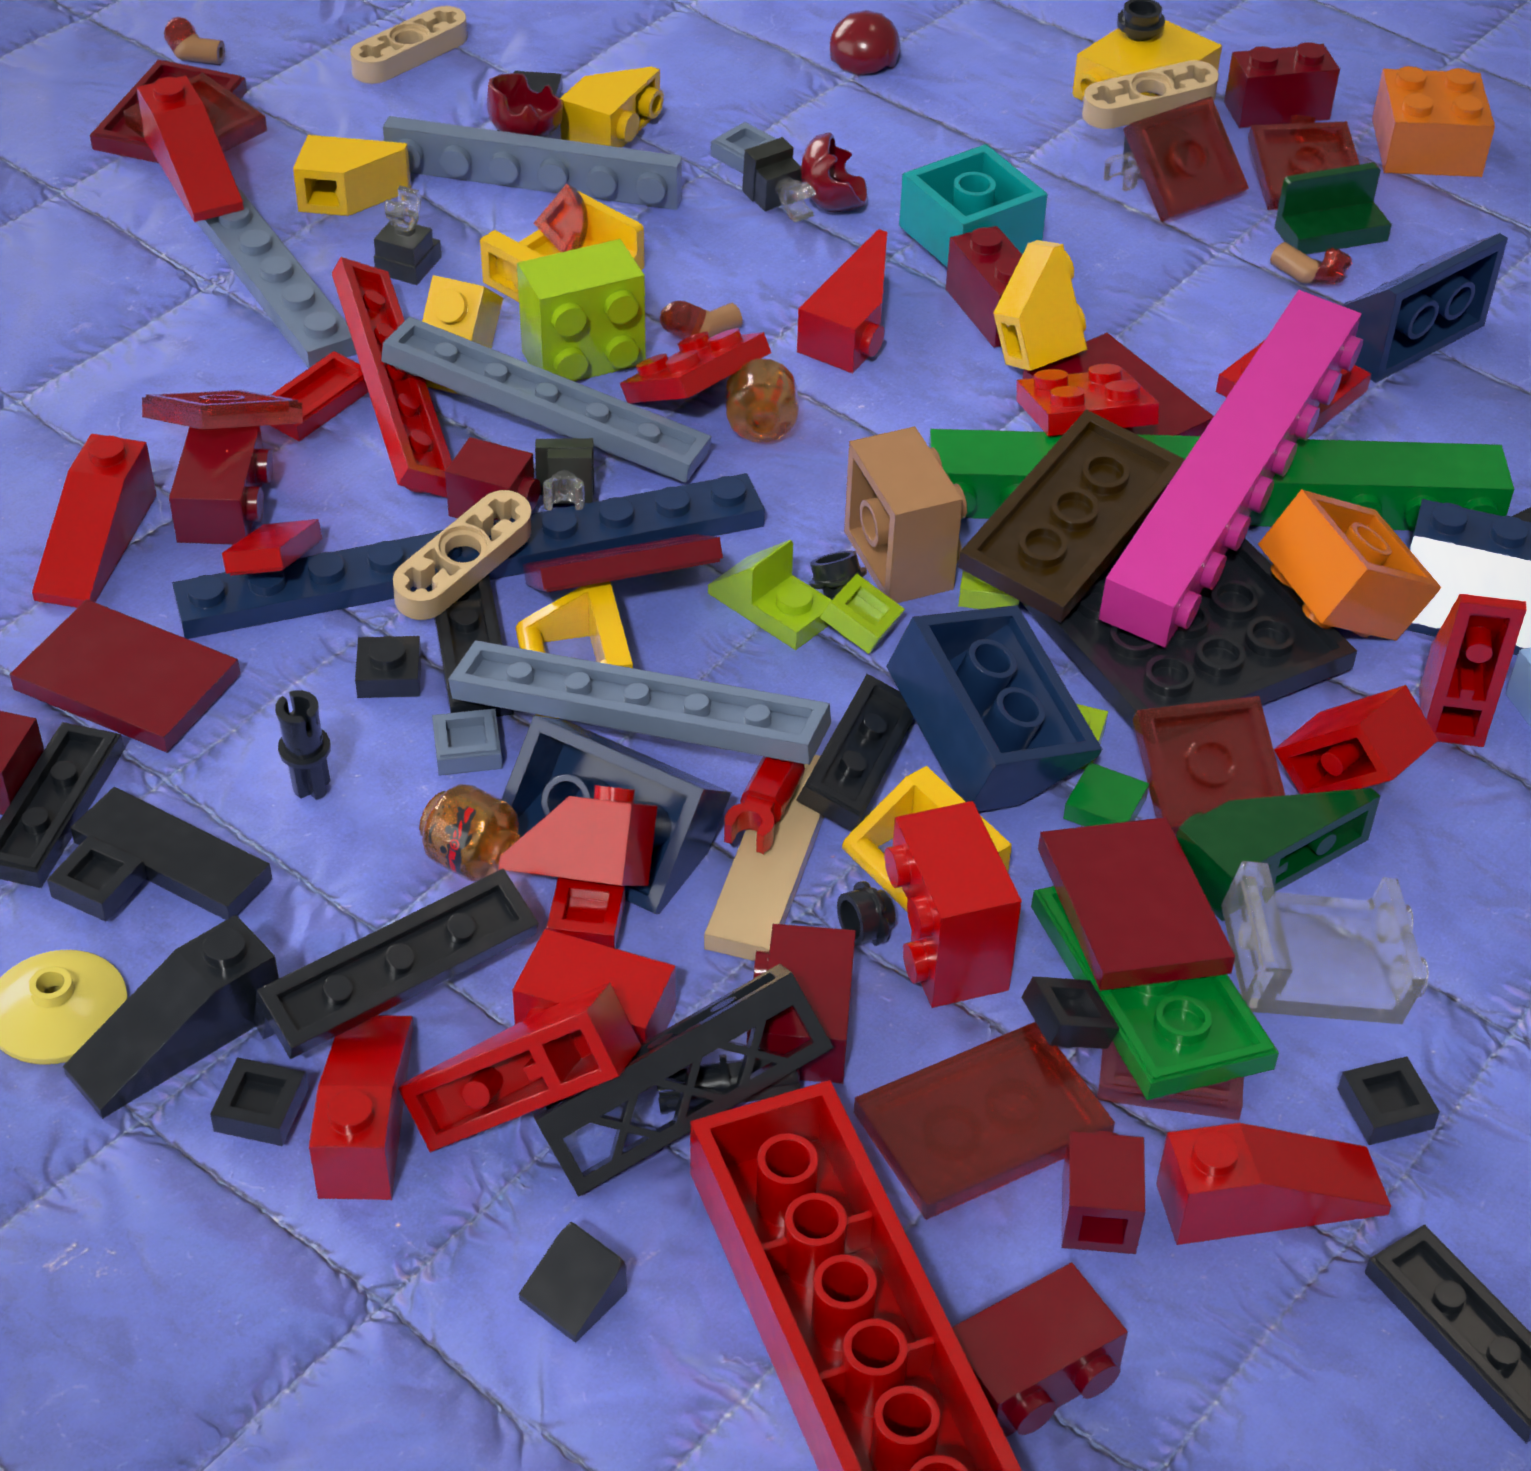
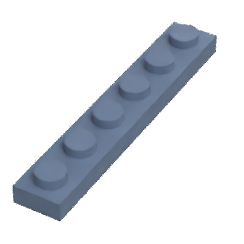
[383,116,682,210]
[184,186,357,368]
[381,316,712,483]
[448,640,831,765]

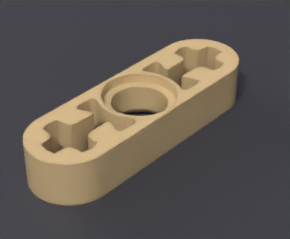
[350,6,467,84]
[1082,60,1219,129]
[393,490,531,620]

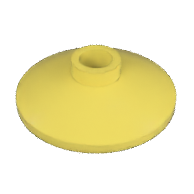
[0,950,128,1065]

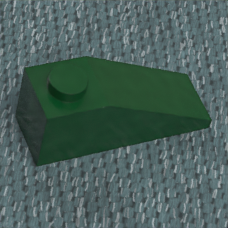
[1176,788,1381,922]

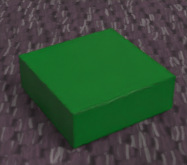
[1063,762,1149,827]

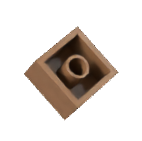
[844,426,967,603]

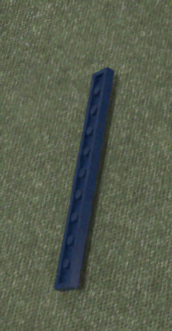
[172,473,765,639]

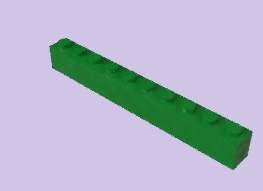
[929,429,1514,531]

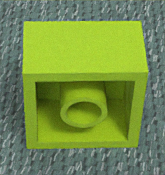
[517,239,646,382]

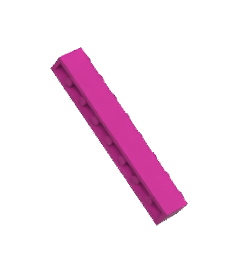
[1099,290,1363,648]

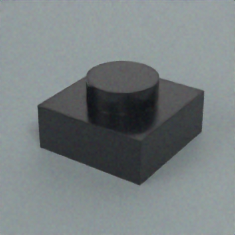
[355,636,422,698]
[47,835,147,922]
[1021,976,1120,1049]
[1338,1056,1440,1145]
[210,1057,308,1146]

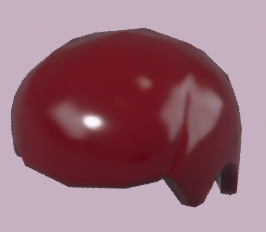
[830,10,900,75]
[487,73,563,137]
[801,133,867,212]

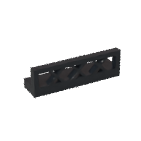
[254,868,539,1059]
[532,964,833,1197]

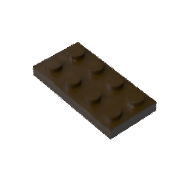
[958,409,1185,623]

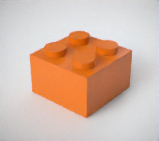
[1372,66,1495,177]
[1258,489,1442,641]

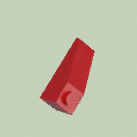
[137,76,244,222]
[797,229,887,374]
[32,433,157,608]
[1419,594,1527,747]
[398,982,641,1152]
[309,1015,414,1200]
[1156,1123,1391,1245]

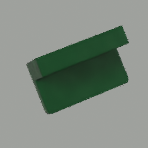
[1274,162,1392,255]

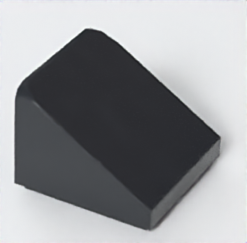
[519,1222,627,1343]

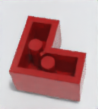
[884,801,1022,1008]

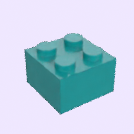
[899,144,1048,267]

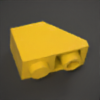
[560,66,664,148]
[293,135,411,216]
[994,240,1087,371]
[422,275,503,395]

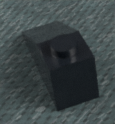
[63,915,279,1119]

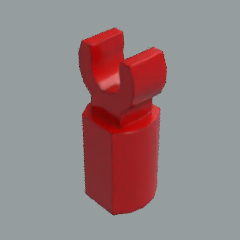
[724,756,805,854]

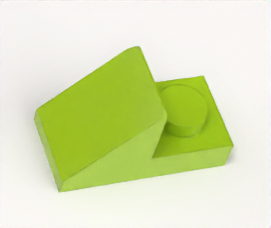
[708,540,831,650]

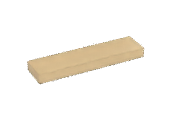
[704,755,825,961]

